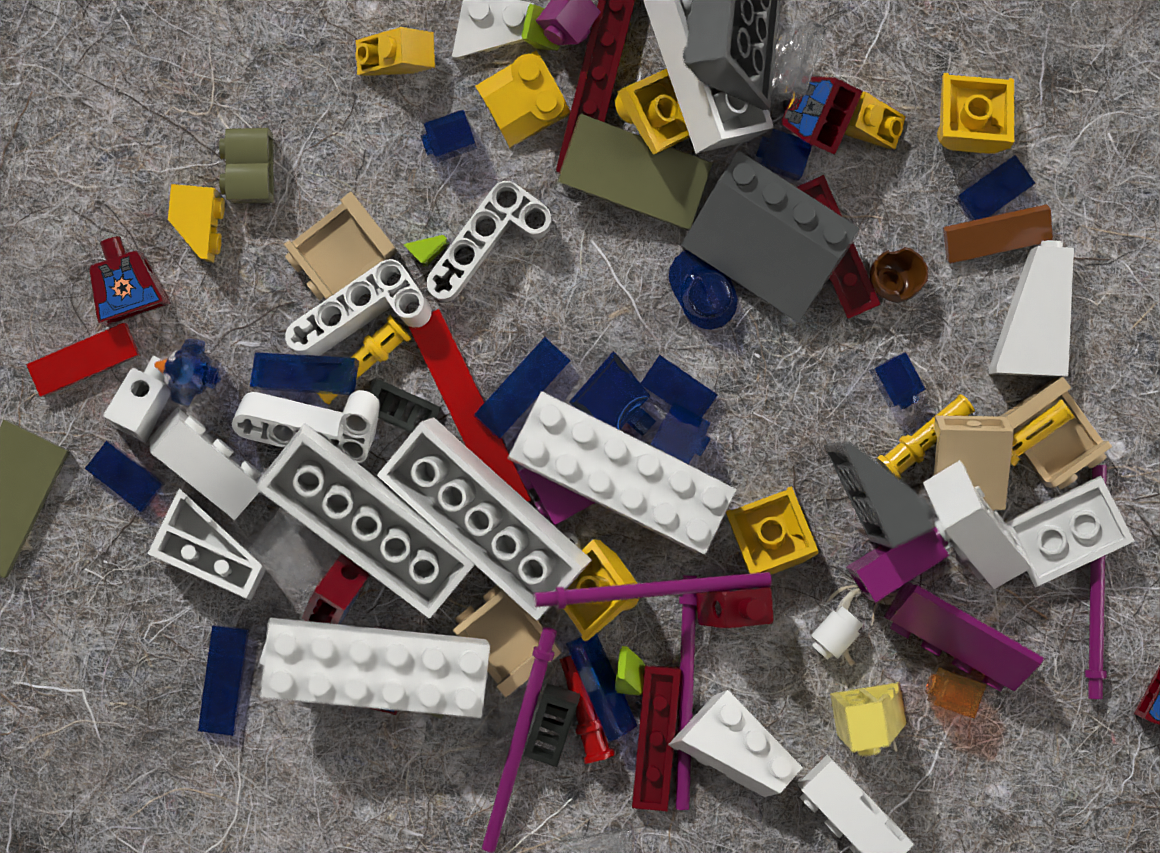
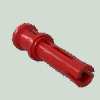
[559,653,615,764]

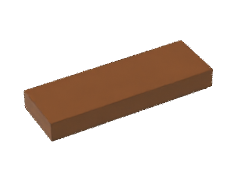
[943,204,1053,264]

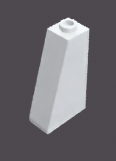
[989,240,1074,378]

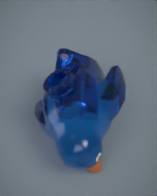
[154,338,221,406]

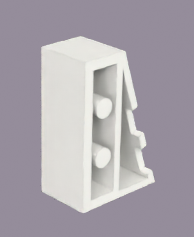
[149,407,261,520]

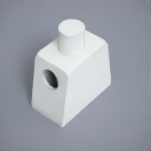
[103,356,171,443]

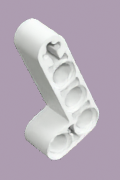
[427,181,552,302]
[285,259,432,360]
[232,390,380,464]

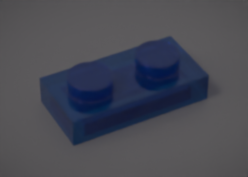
[955,155,1036,221]
[639,355,718,424]
[85,441,165,512]

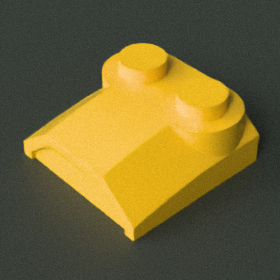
[475,51,571,148]
[615,68,690,155]
[937,73,1014,154]
[725,486,818,575]
[564,539,639,641]

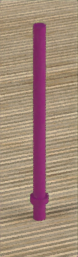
[1085,465,1107,699]
[534,572,772,609]
[676,575,697,810]
[482,627,557,853]

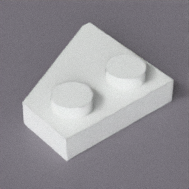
[452,0,534,60]

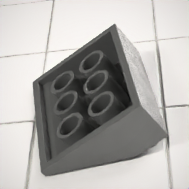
[683,0,781,110]
[681,151,860,323]
[824,441,934,548]

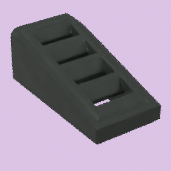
[367,378,441,433]
[523,684,580,767]

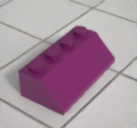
[884,582,1044,692]

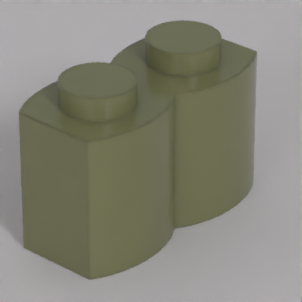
[219,128,274,203]

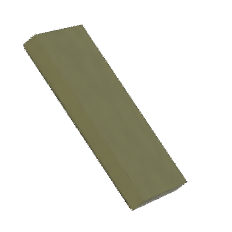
[556,114,712,230]
[0,420,70,578]

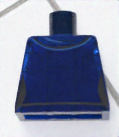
[569,351,656,437]

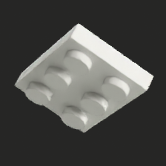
[1004,476,1135,587]

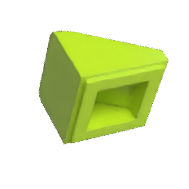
[521,4,560,51]
[404,235,449,267]
[615,646,645,695]

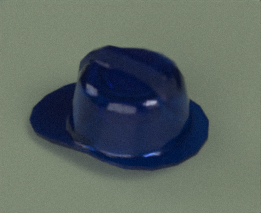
[669,250,738,330]

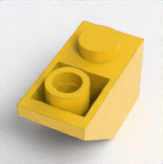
[355,27,435,76]
[844,92,906,150]
[168,184,225,263]

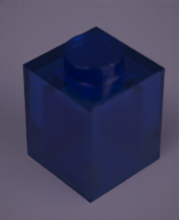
[420,109,477,162]
[755,129,813,181]
[869,352,926,410]
[651,402,711,465]

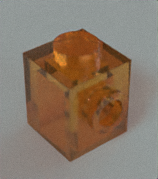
[925,667,986,719]

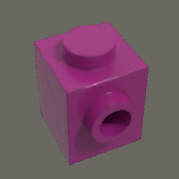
[536,0,601,46]

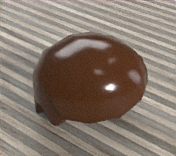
[870,247,928,303]

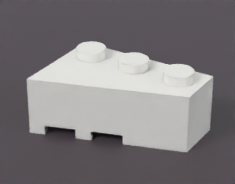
[923,460,1032,589]
[147,488,266,601]
[668,690,803,797]
[798,754,914,853]

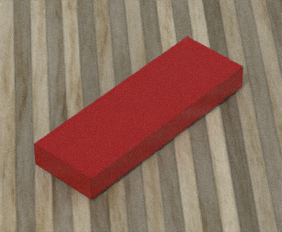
[26,322,140,397]

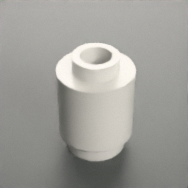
[811,606,863,660]

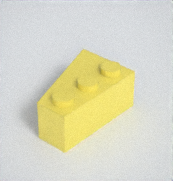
[830,682,906,756]

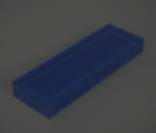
[473,337,571,439]
[250,352,359,395]
[198,624,249,736]
[566,633,637,742]

